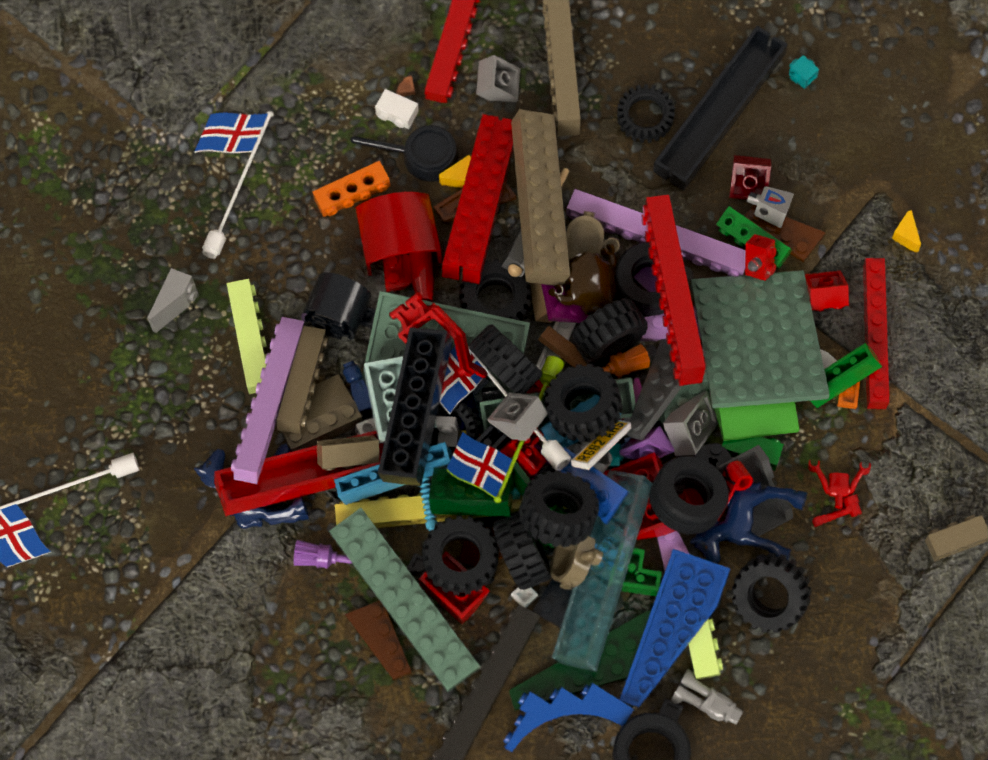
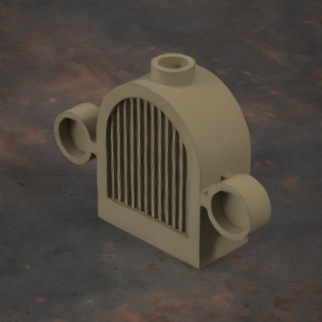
[566,211,620,259]
[550,536,603,590]

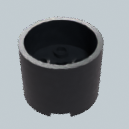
[301,272,372,340]

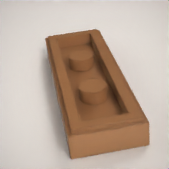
[538,326,587,367]

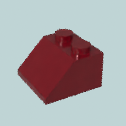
[729,155,771,200]

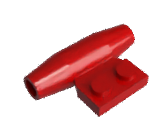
[383,252,434,302]

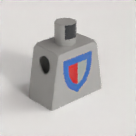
[747,187,794,228]

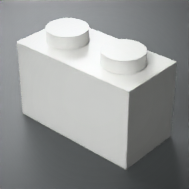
[375,89,419,129]

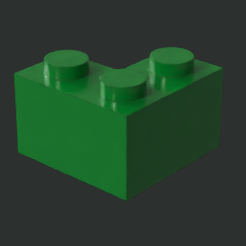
[619,547,662,596]

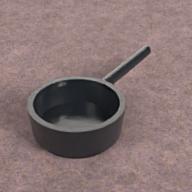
[350,125,459,182]

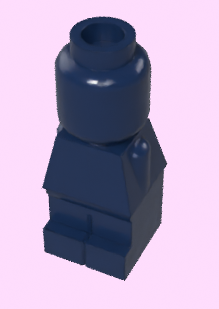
[343,361,372,413]

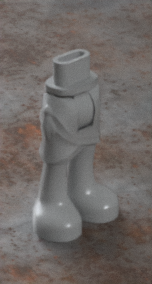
[670,669,743,725]

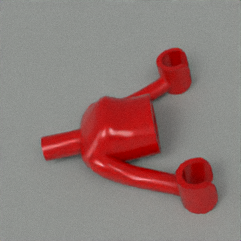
[808,460,871,509]

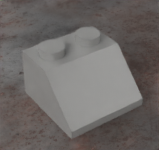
[476,55,520,102]
[487,392,548,441]

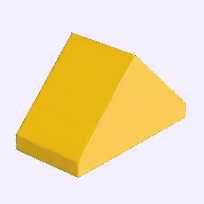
[439,155,471,188]
[892,210,921,252]

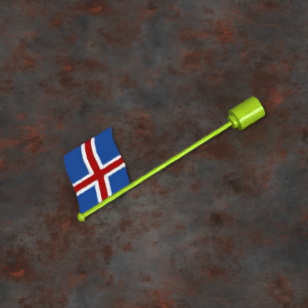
[447,356,564,503]

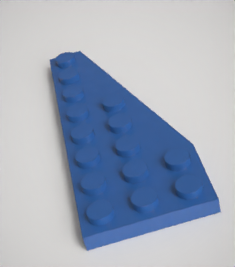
[620,549,731,707]

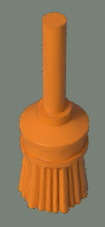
[603,344,650,378]

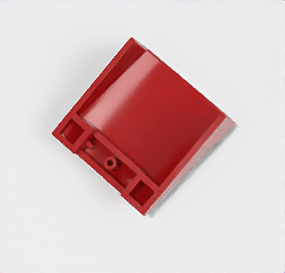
[355,192,442,276]

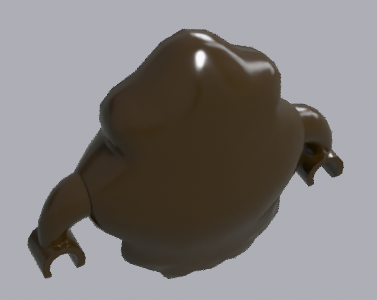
[549,244,619,315]

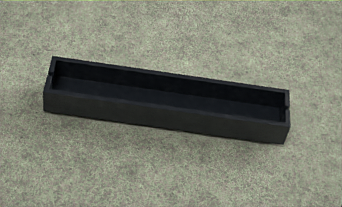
[653,26,788,191]

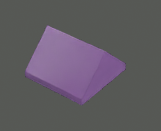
[619,426,675,460]

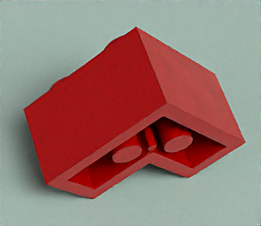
[499,428,547,477]

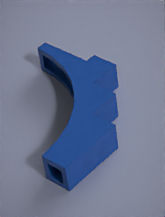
[503,683,634,752]

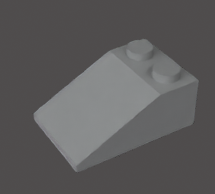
[147,268,198,333]
[663,391,718,456]

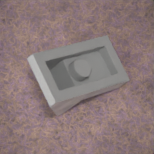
[435,416,462,447]

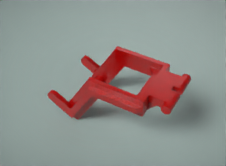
[389,292,488,378]

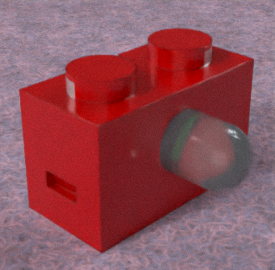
[745,234,776,281]

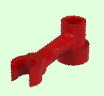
[812,494,862,527]

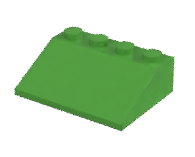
[714,402,799,441]

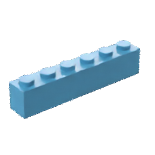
[334,442,452,505]

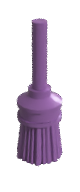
[293,540,352,569]

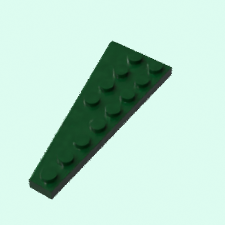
[509,610,651,711]

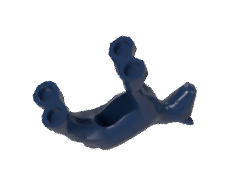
[194,442,309,529]
[690,482,807,564]

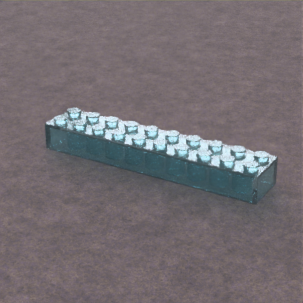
[552,470,652,672]

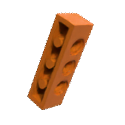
[313,161,390,217]

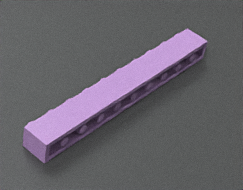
[566,189,746,277]
[231,317,304,484]

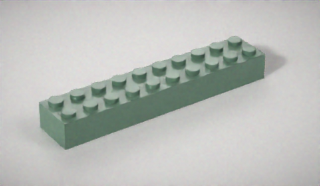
[329,508,480,693]

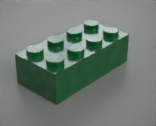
[429,468,514,516]

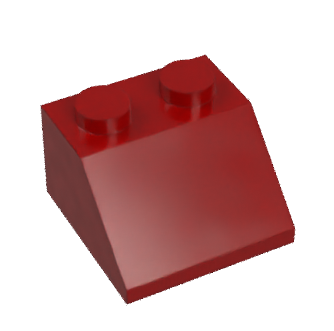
[804,270,849,311]

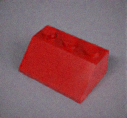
[419,551,490,625]

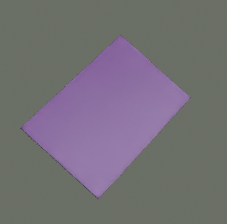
[634,267,657,292]

